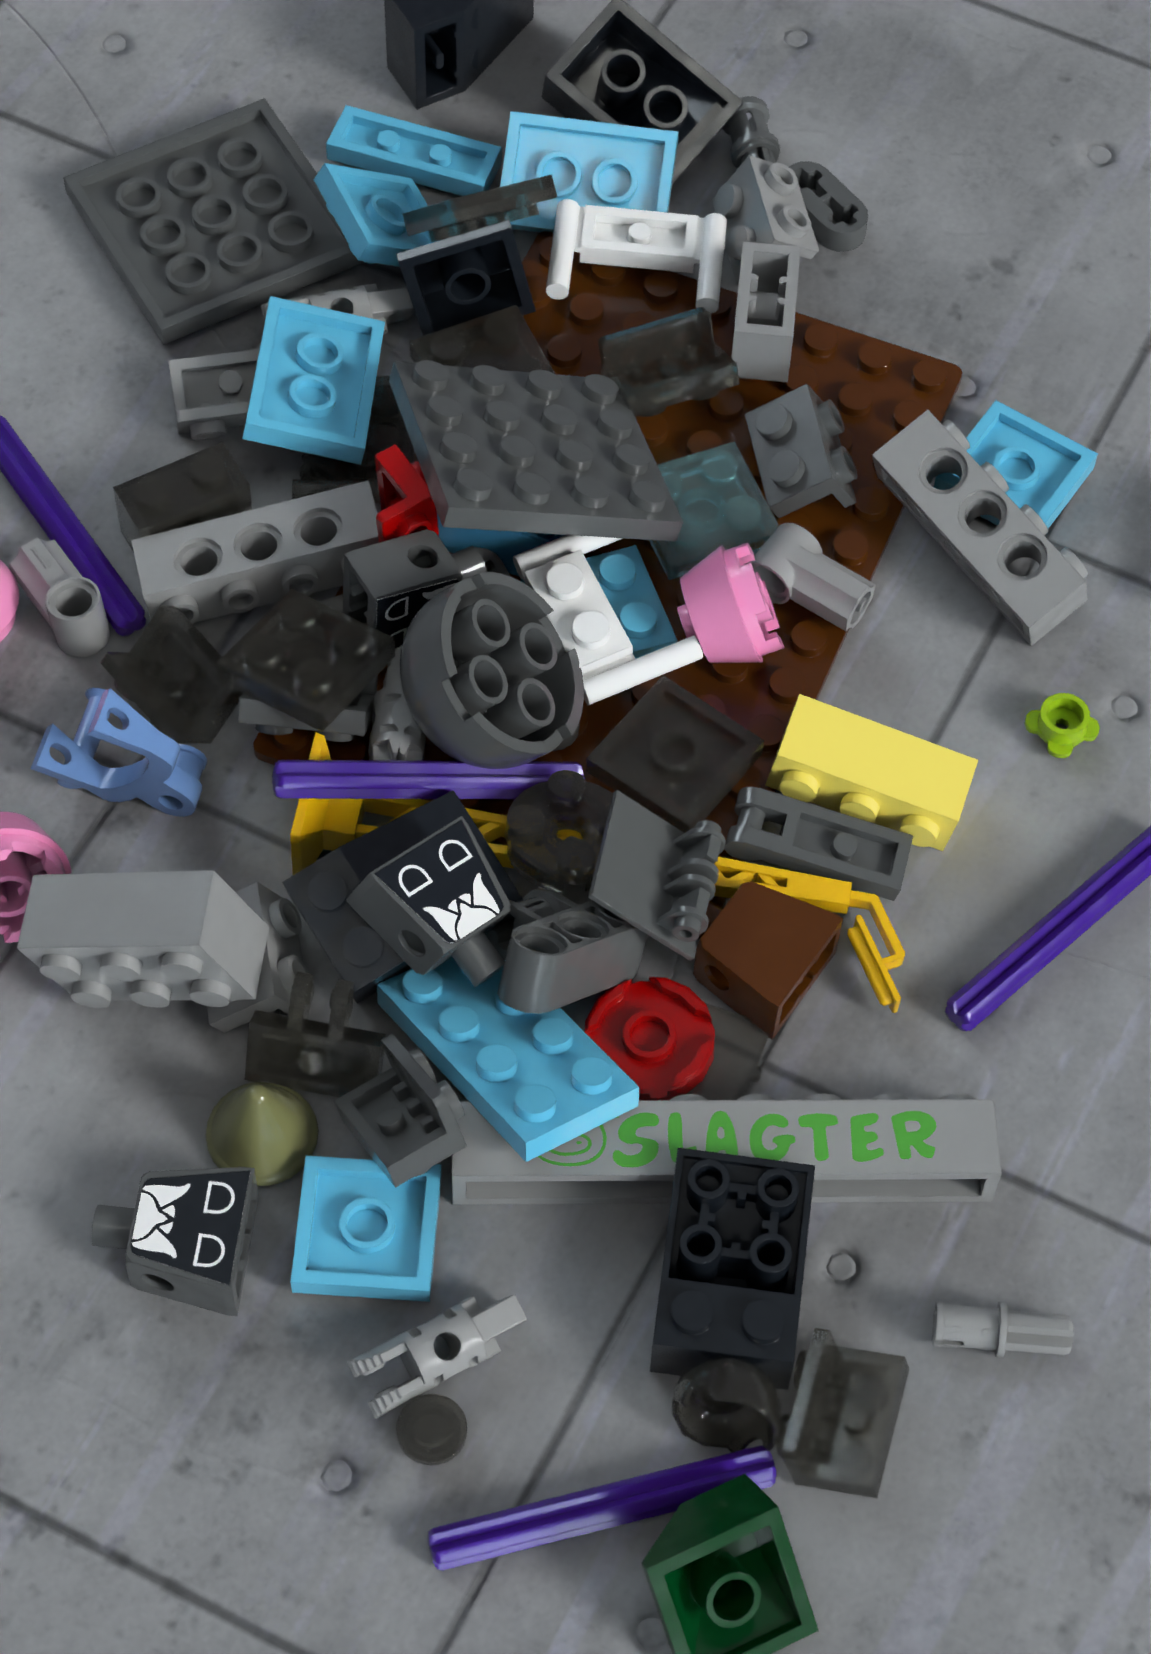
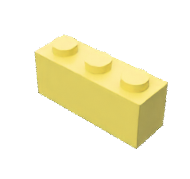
[765,694,978,851]

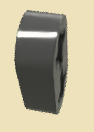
[789,161,868,252]

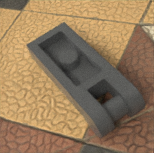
[724,787,913,901]

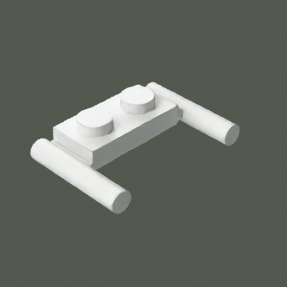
[546,199,727,314]
[513,535,703,705]

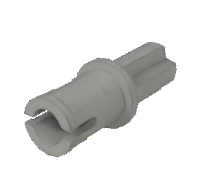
[932,1302,1074,1358]

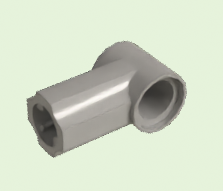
[749,523,876,631]
[9,537,110,657]

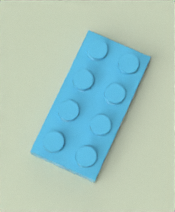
[377,957,639,1162]

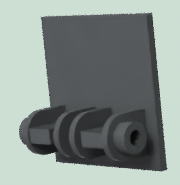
[588,790,726,961]

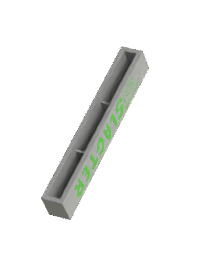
[452,1093,1002,1205]

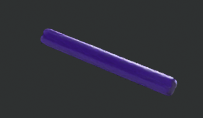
[0,416,146,637]
[272,760,585,799]
[945,825,1151,1031]
[428,1445,776,1571]

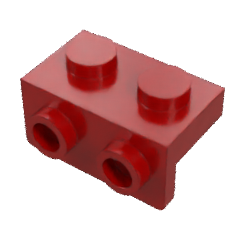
[375,444,439,543]

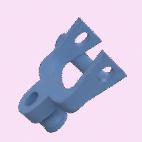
[30,688,207,817]

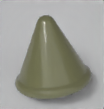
[205,1081,319,1187]

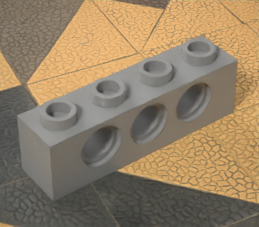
[872,410,1088,646]
[131,480,379,633]

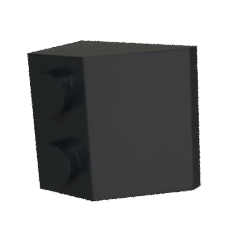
[396,220,536,344]

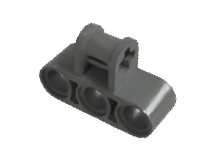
[486,888,648,1014]

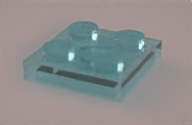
[649,441,779,580]

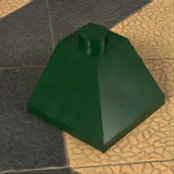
[641,1474,819,1654]

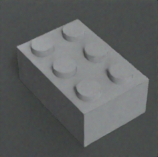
[17,870,269,1008]

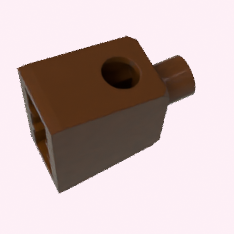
[693,881,843,1040]

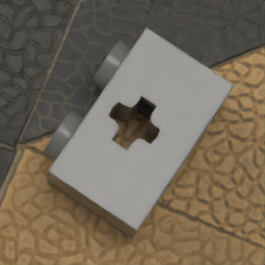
[729,241,801,382]

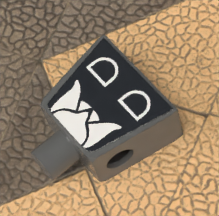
[342,529,487,666]
[346,816,511,987]
[91,1167,259,1316]

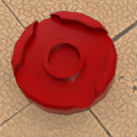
[585,977,715,1101]

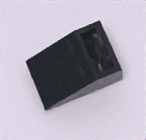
[384,0,534,109]
[650,1148,815,1390]

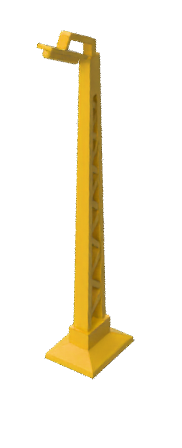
[290,732,905,1013]

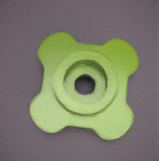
[1024,693,1100,758]

